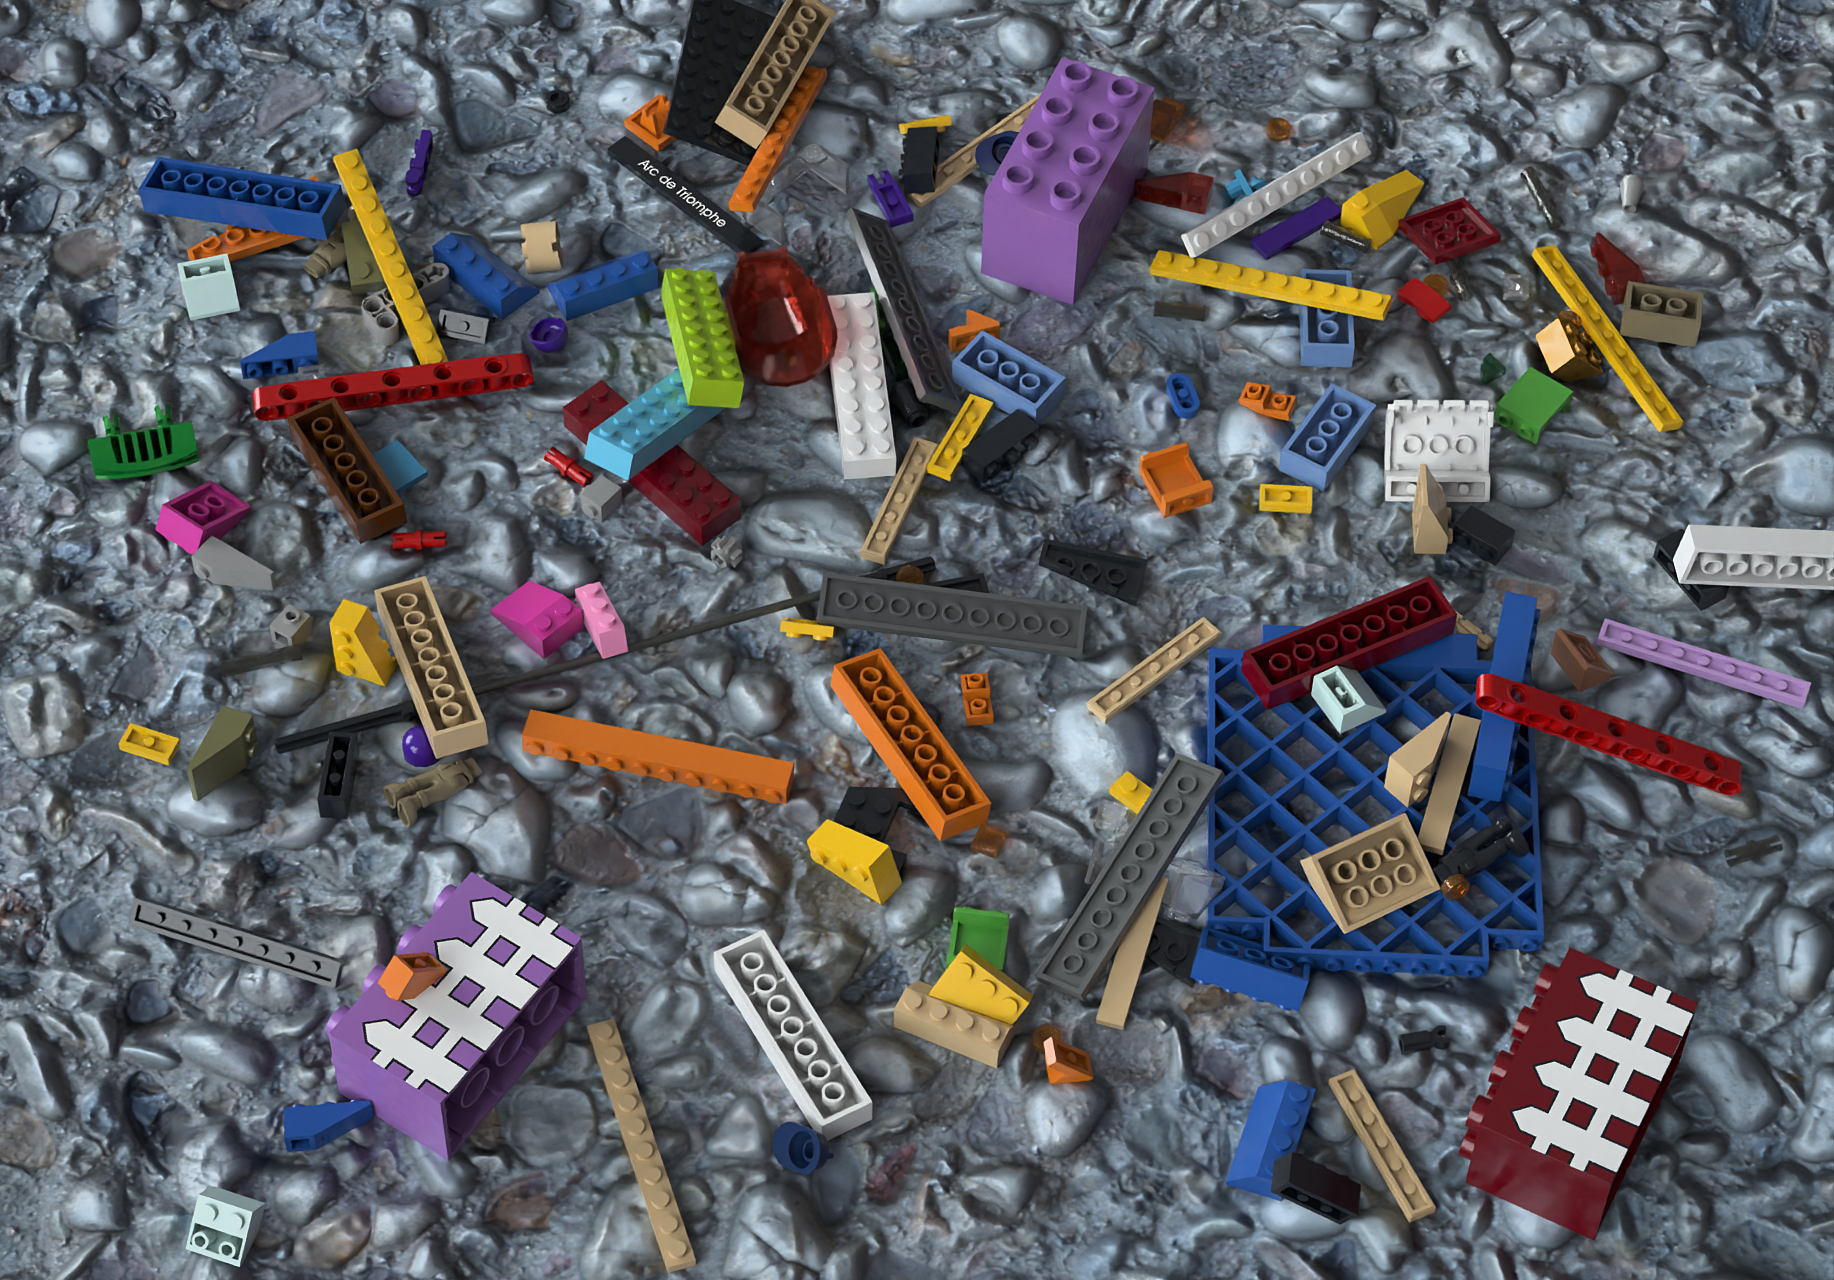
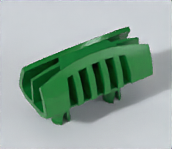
[88,404,199,480]

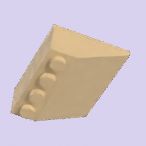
[1300,813,1441,934]

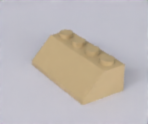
[894,980,1020,1068]

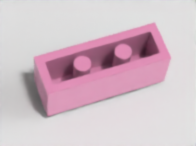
[575,582,628,659]

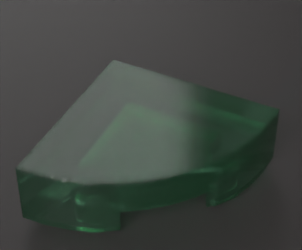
[1480,353,1506,385]

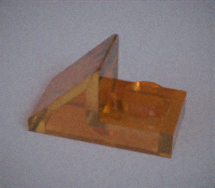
[1150,96,1187,143]

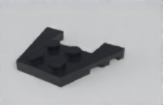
[833,786,920,875]

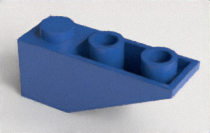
[240,331,320,379]
[284,1099,373,1152]

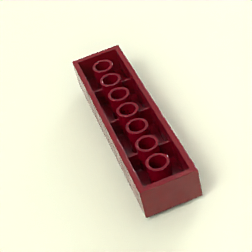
[563,380,741,546]
[1241,576,1457,710]

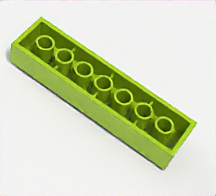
[661,268,744,408]

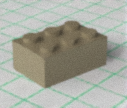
[1620,281,1704,347]

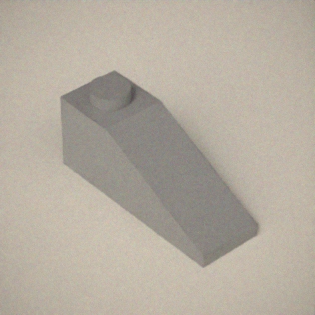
[191,535,276,591]

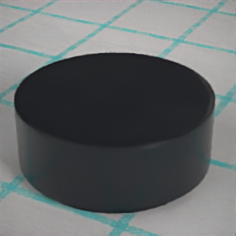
[545,90,570,114]

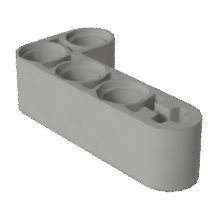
[362,263,450,345]

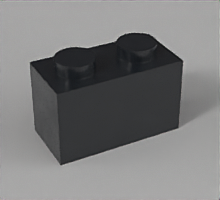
[1452,505,1515,566]

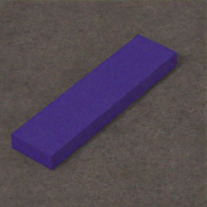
[1250,196,1342,260]

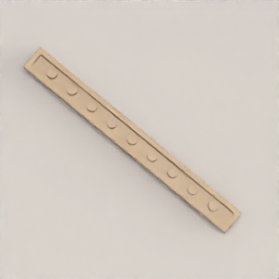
[587,1018,696,1273]

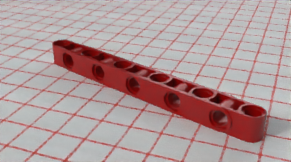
[252,353,534,421]
[1475,674,1742,795]

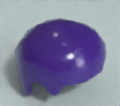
[529,317,568,353]
[402,725,442,767]

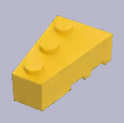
[807,819,902,905]

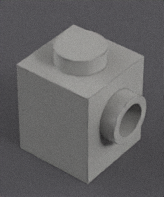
[581,475,622,523]
[270,604,313,653]

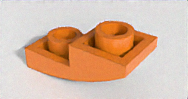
[1239,382,1298,421]
[960,673,994,726]

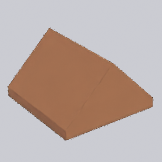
[1551,628,1615,692]

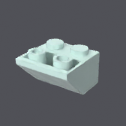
[177,254,240,321]
[1311,666,1386,734]
[186,1186,265,1267]

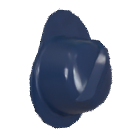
[975,130,1019,176]
[772,1122,834,1175]

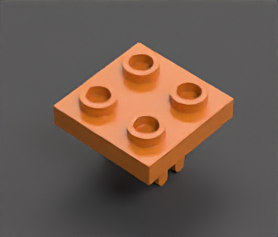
[624,94,677,152]

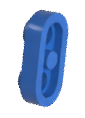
[1166,373,1200,419]

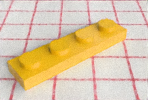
[927,394,994,481]

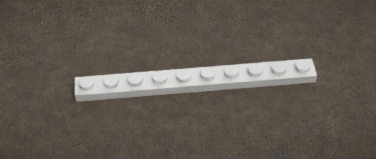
[1181,132,1371,258]

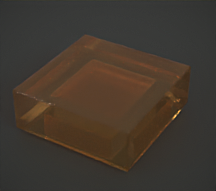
[971,824,1007,859]

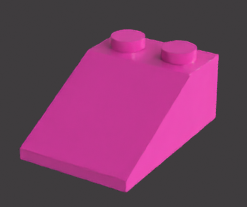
[155,481,251,554]
[490,580,583,659]

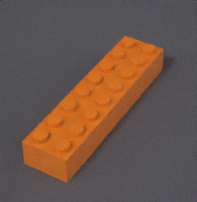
[830,648,992,841]

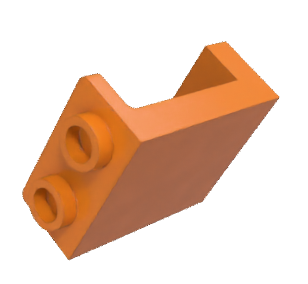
[1139,442,1214,518]

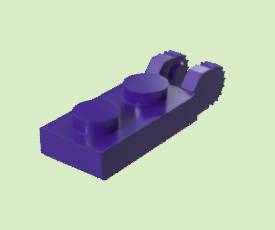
[405,130,434,197]
[867,170,914,228]

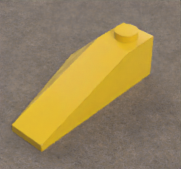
[1340,170,1425,251]

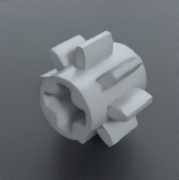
[710,536,743,568]

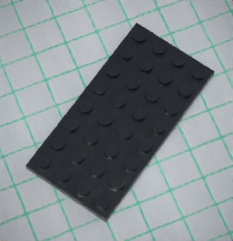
[663,0,776,166]

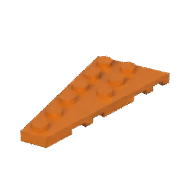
[187,175,339,262]

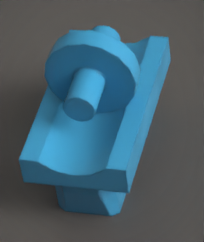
[1225,169,1268,204]

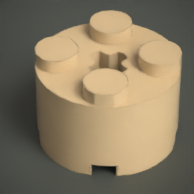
[521,221,563,274]

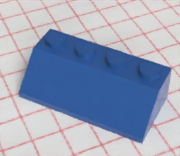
[432,233,539,320]
[546,251,659,321]
[1190,927,1310,1011]
[1226,1080,1316,1201]

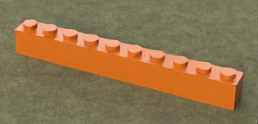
[521,709,794,804]

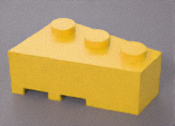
[329,599,398,687]
[928,944,1033,1025]

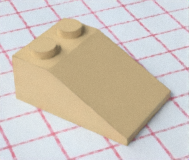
[1412,464,1453,554]
[1384,711,1451,808]

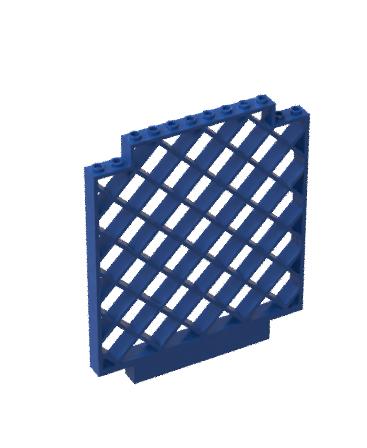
[1206,625,1544,978]

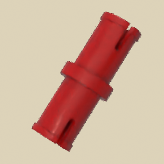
[544,446,594,488]
[392,529,447,550]

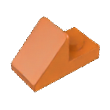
[948,309,1000,353]
[1043,1037,1094,1084]

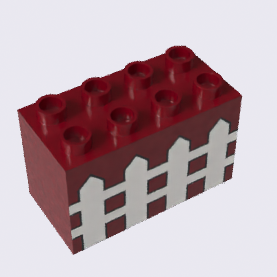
[1458,948,1698,1240]

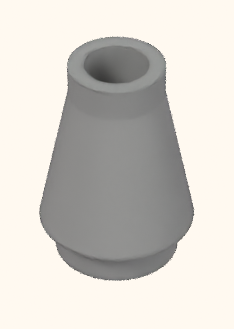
[1620,174,1645,213]

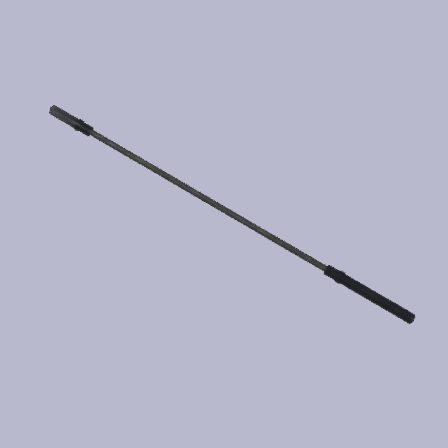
[274,556,936,754]

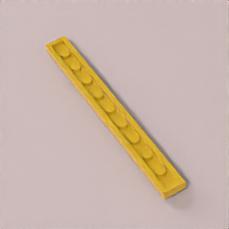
[333,149,448,365]
[1532,245,1684,433]
[1149,250,1393,321]

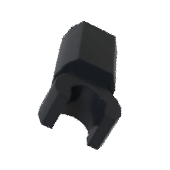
[1398,1025,1450,1054]

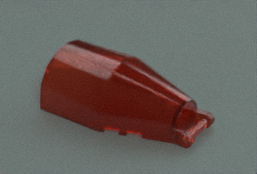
[724,247,838,387]

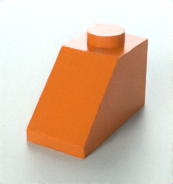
[378,952,447,1001]

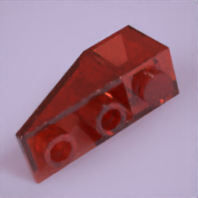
[1133,172,1214,215]
[1590,233,1646,305]

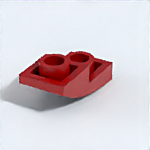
[1396,278,1452,323]

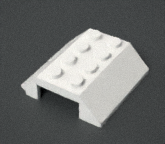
[1384,400,1494,502]

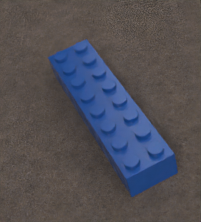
[138,157,346,240]
[1467,592,1541,802]

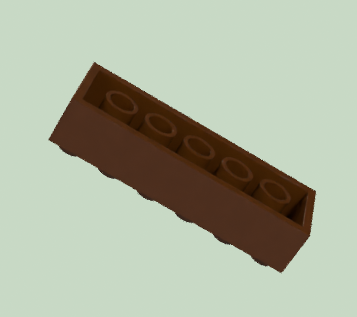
[288,397,407,544]

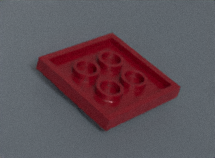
[1398,197,1501,265]

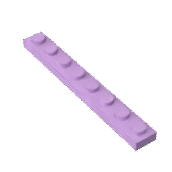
[1596,619,1811,709]

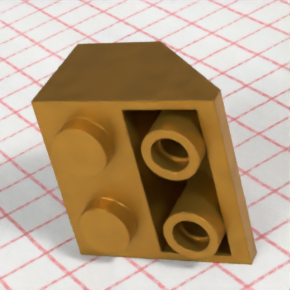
[1535,318,1604,382]

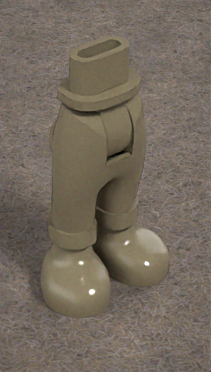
[303,205,359,278]
[383,757,482,828]

